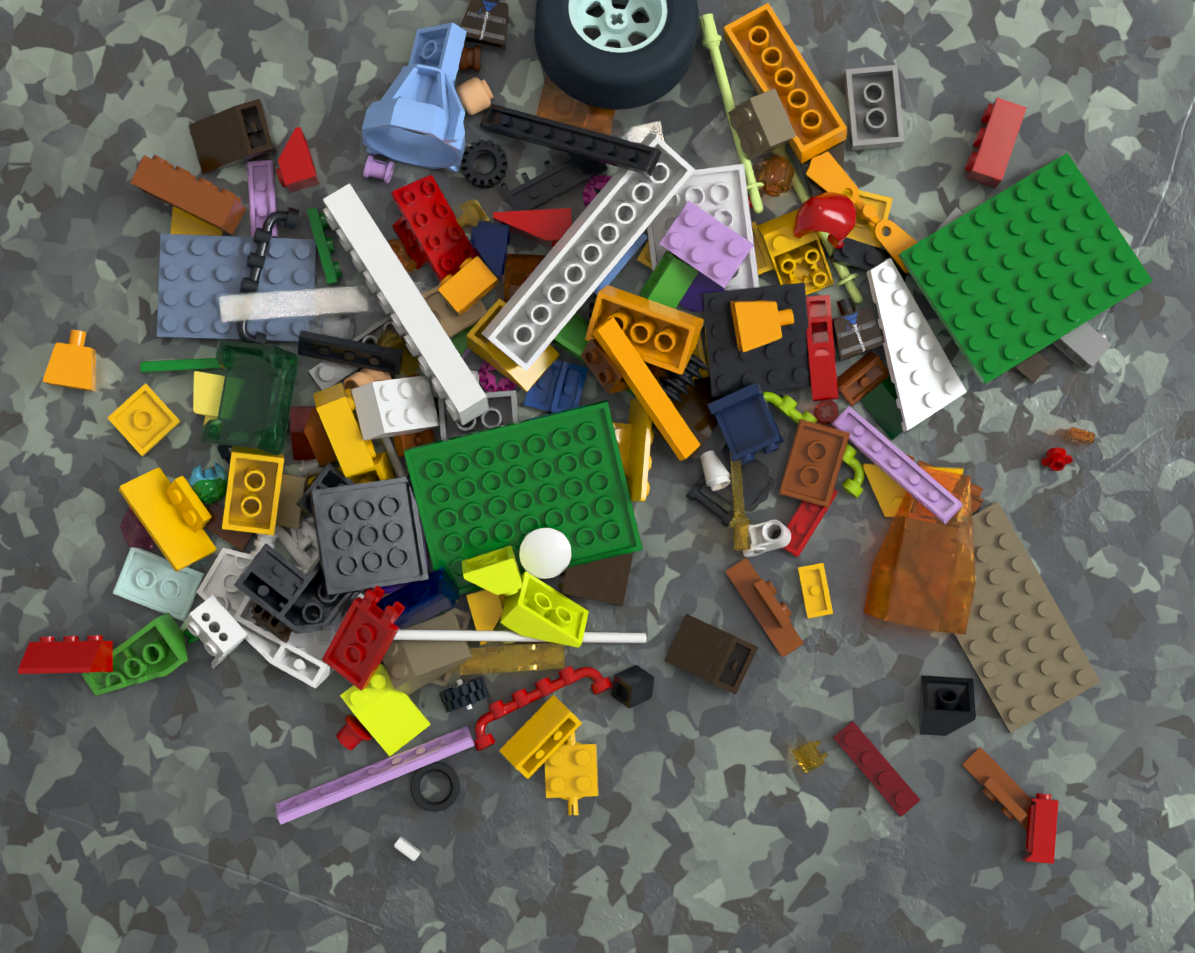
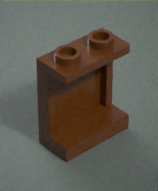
[580,339,664,394]

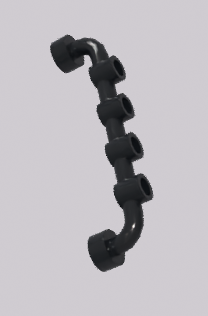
[233,207,299,354]

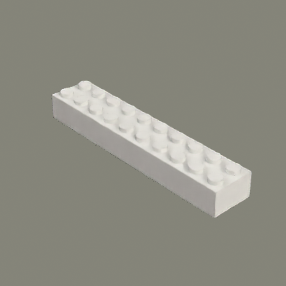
[481,133,695,371]
[322,183,489,426]

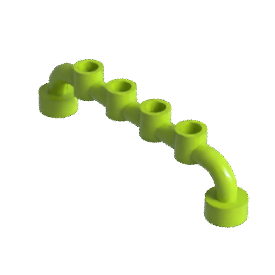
[763,391,865,499]

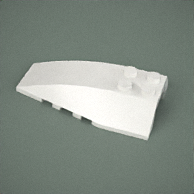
[197,548,364,689]

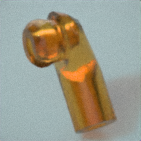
[388,239,417,272]

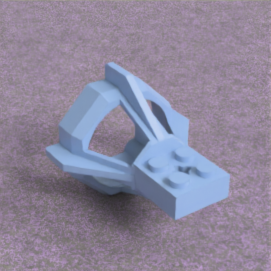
[362,22,467,172]

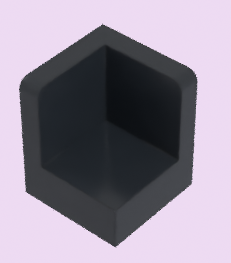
[612,665,654,709]

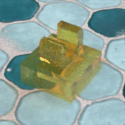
[456,199,490,228]
[792,740,828,773]

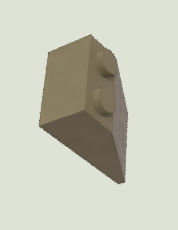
[382,611,473,695]

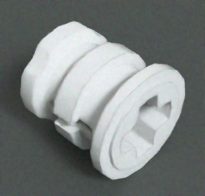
[250,532,279,556]

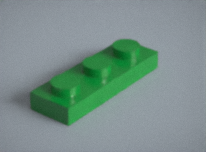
[307,207,342,287]

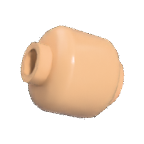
[456,77,494,115]

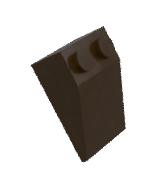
[652,378,727,461]

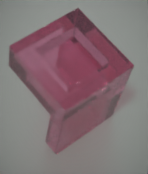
[120,507,155,549]

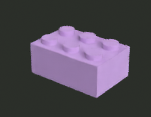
[660,201,754,288]

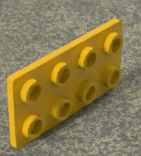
[613,398,654,502]
[119,467,216,572]

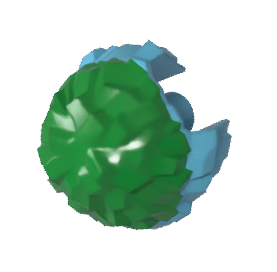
[189,462,228,504]

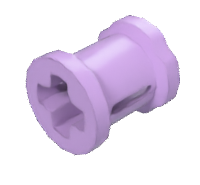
[363,155,394,184]

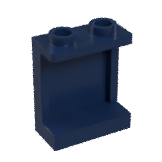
[708,383,784,465]

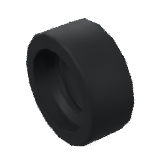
[410,762,460,812]

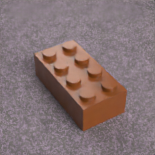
[130,155,247,236]

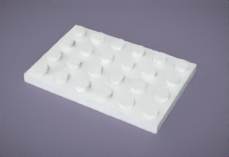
[647,163,760,326]

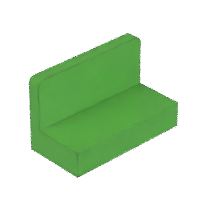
[639,250,698,309]

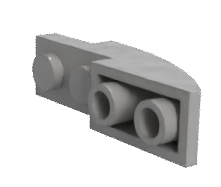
[307,314,405,391]

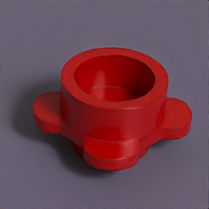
[1041,447,1073,471]

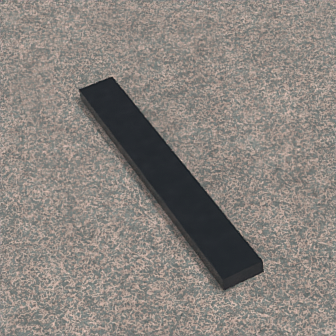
[479,104,662,176]

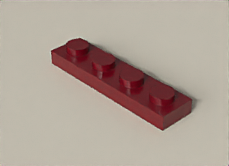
[832,721,920,817]

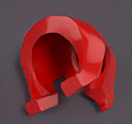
[793,192,856,249]

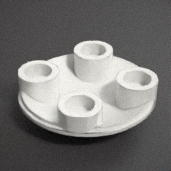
[519,528,571,579]

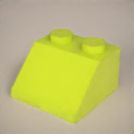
[461,545,523,596]

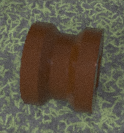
[459,45,481,72]

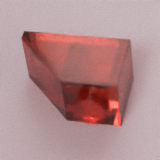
[290,406,316,460]

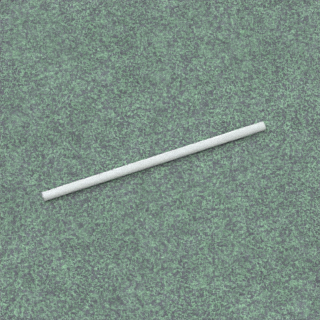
[393,629,647,643]

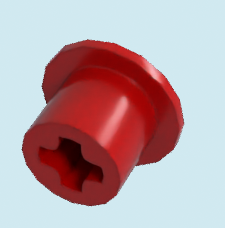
[336,714,372,750]

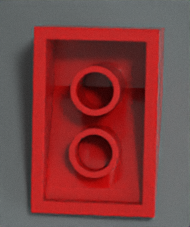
[493,208,572,248]

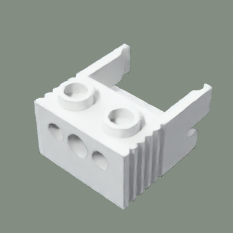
[180,595,247,669]

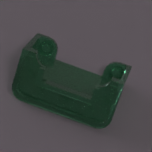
[202,340,298,455]

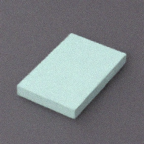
[113,545,205,622]

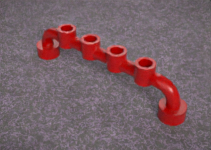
[473,666,613,752]

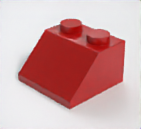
[276,127,320,193]

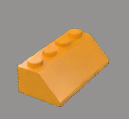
[585,285,704,375]

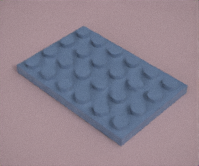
[157,234,316,343]

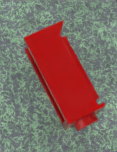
[1021,793,1059,864]

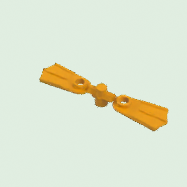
[806,151,918,273]

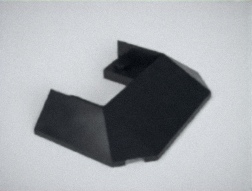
[234,463,362,634]

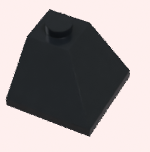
[919,675,976,736]

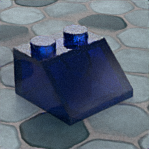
[470,221,511,283]

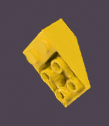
[757,209,834,295]
[466,298,560,392]

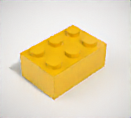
[313,382,377,478]
[222,447,284,535]

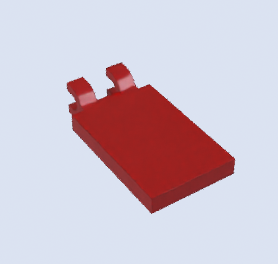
[322,585,405,691]

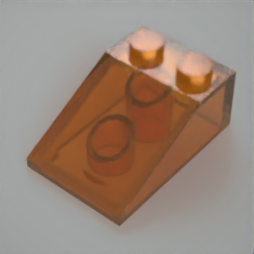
[536,75,616,136]

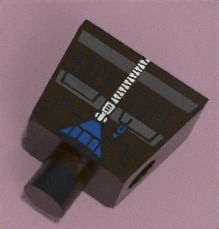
[460,0,509,50]
[832,297,885,362]

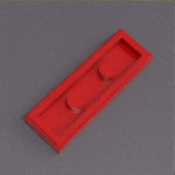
[782,489,838,558]

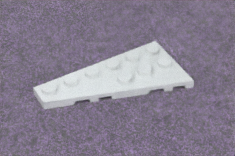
[867,258,967,432]

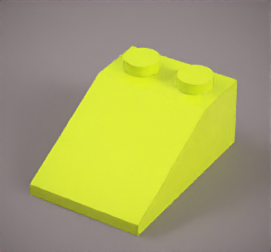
[500,571,589,648]
[340,663,431,756]

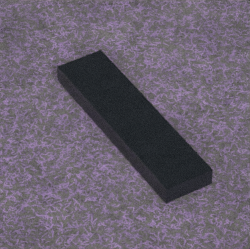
[298,330,403,375]

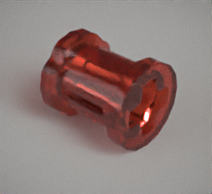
[814,400,839,424]

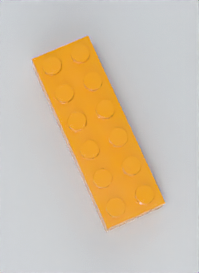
[723,3,847,164]

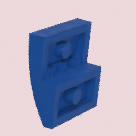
[523,360,588,413]

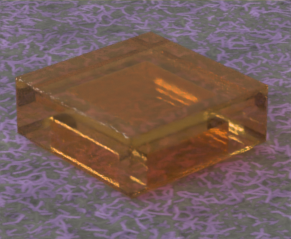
[1064,427,1096,445]

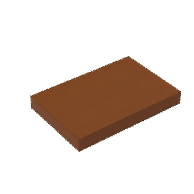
[778,418,850,507]

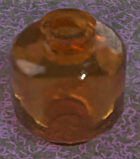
[758,156,794,197]

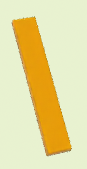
[592,317,700,461]

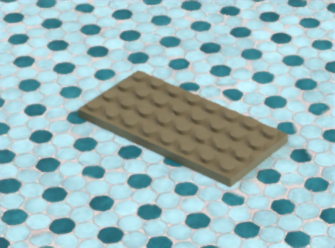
[907,502,1100,733]

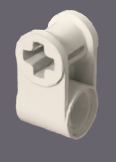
[738,520,791,557]

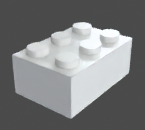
[351,375,440,440]

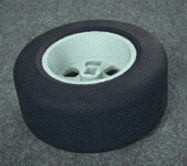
[534,0,699,110]

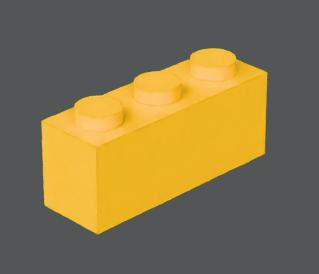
[499,695,582,779]

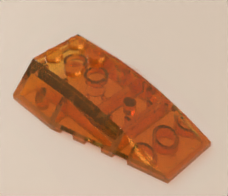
[863,466,976,634]

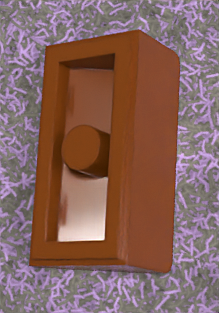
[837,351,890,407]
[304,407,338,466]

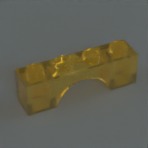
[460,643,565,675]

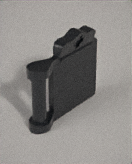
[686,443,774,527]

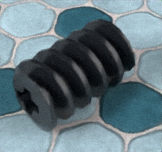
[659,353,709,407]

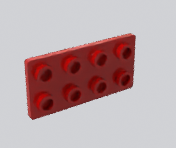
[391,175,478,282]

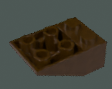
[189,99,277,174]
[664,614,758,694]

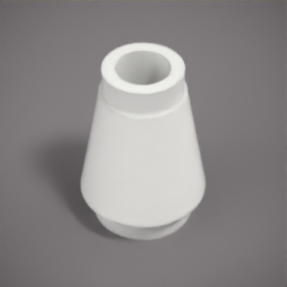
[700,450,731,491]

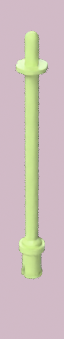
[699,14,764,213]
[769,142,863,304]

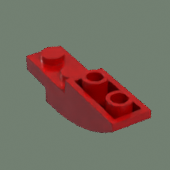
[806,295,839,401]

